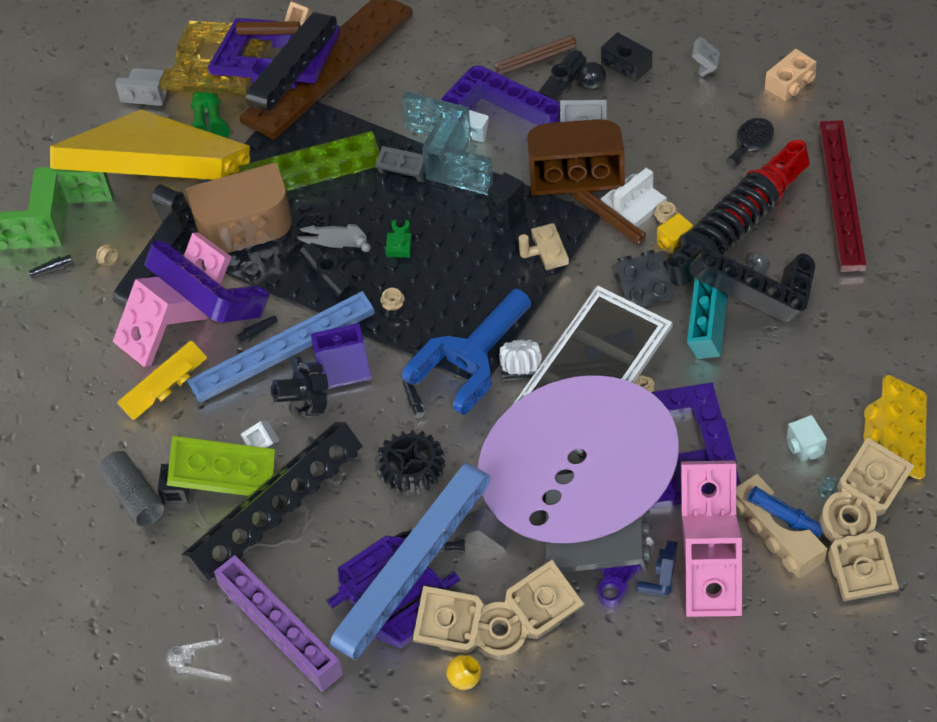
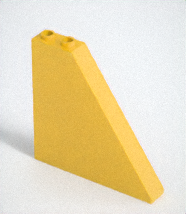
[50,109,250,180]

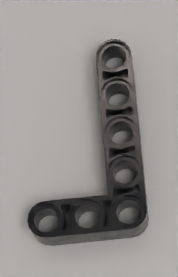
[113,184,196,307]
[689,249,815,323]

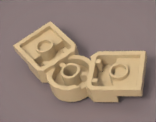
[819,437,915,601]
[413,560,584,660]

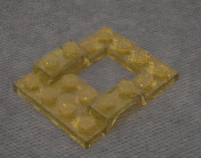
[159,21,270,95]

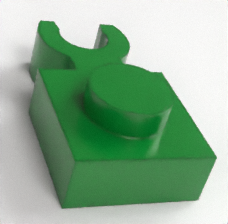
[386,220,412,258]

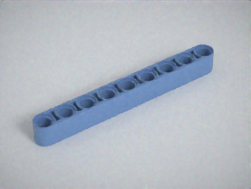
[330,463,491,660]

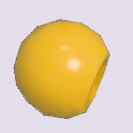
[446,654,482,690]

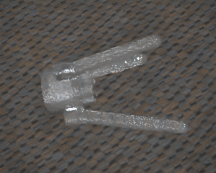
[167,639,232,682]

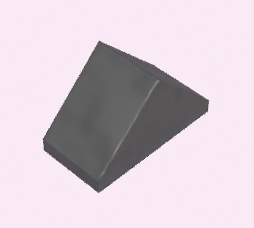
[454,508,512,552]

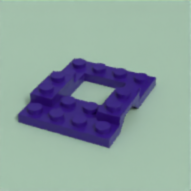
[208,18,340,89]
[650,382,741,509]

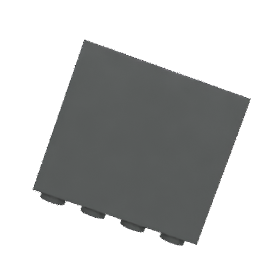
[546,473,652,573]

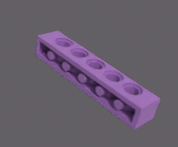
[214,555,343,692]

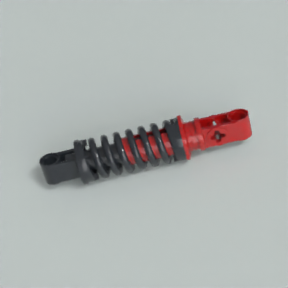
[666,140,810,286]

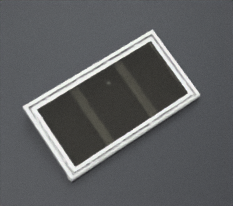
[512,286,673,456]

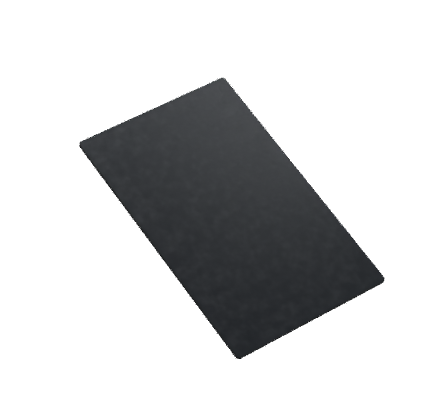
[180,101,600,382]

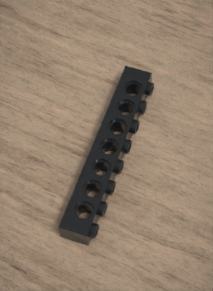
[181,422,363,581]

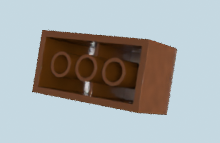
[527,119,625,196]

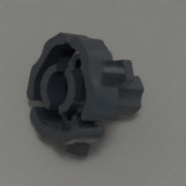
[271,357,328,418]

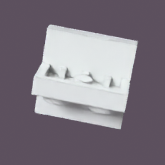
[600,167,667,227]

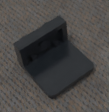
[612,250,674,307]

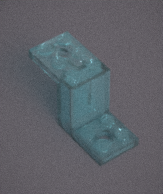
[402,91,493,195]

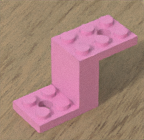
[113,233,231,367]
[681,461,742,617]

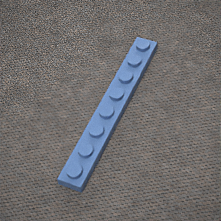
[187,291,375,404]

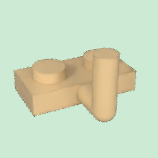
[519,223,569,270]

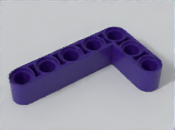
[441,65,560,125]
[145,241,270,323]

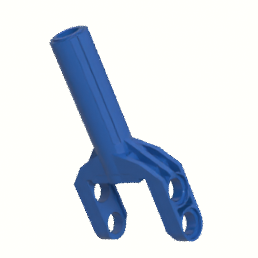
[402,289,531,415]

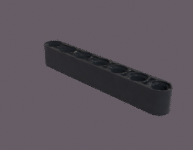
[246,12,337,110]

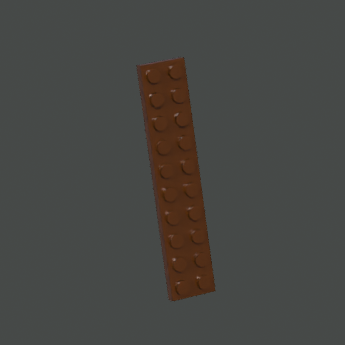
[239,0,413,140]

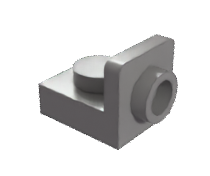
[692,37,720,77]

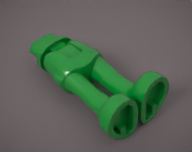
[190,79,230,138]

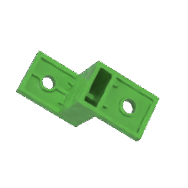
[0,167,114,250]

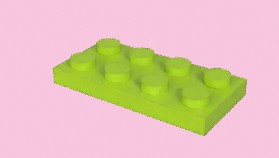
[167,436,275,496]

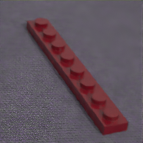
[819,120,866,272]

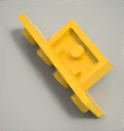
[118,341,207,420]

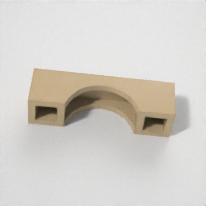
[736,474,827,579]

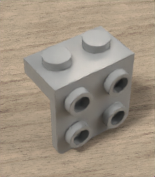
[115,68,174,106]

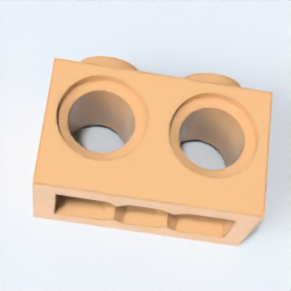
[765,49,817,102]

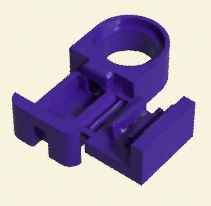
[592,564,641,607]

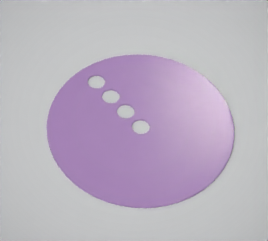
[478,376,679,543]

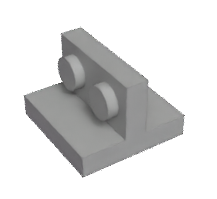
[560,99,607,122]

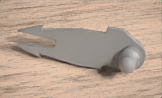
[297,224,371,252]

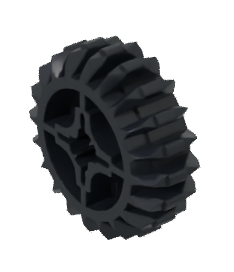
[375,429,446,497]

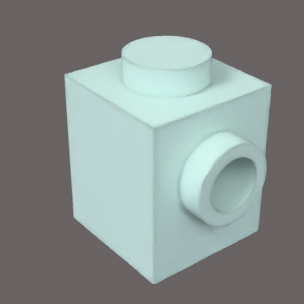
[787,415,827,462]

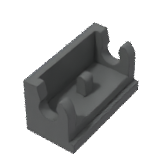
[375,146,430,182]

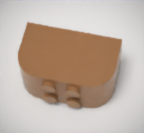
[185,162,292,253]

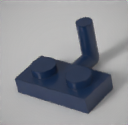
[637,540,678,596]

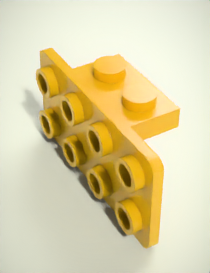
[863,375,927,480]

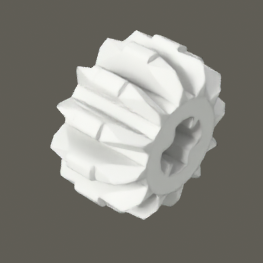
[499,339,542,375]

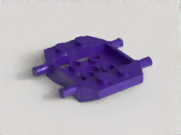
[326,536,460,649]

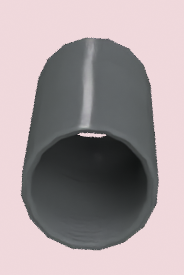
[98,451,164,526]

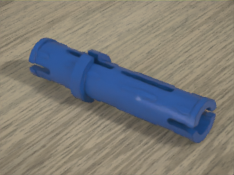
[747,486,822,538]

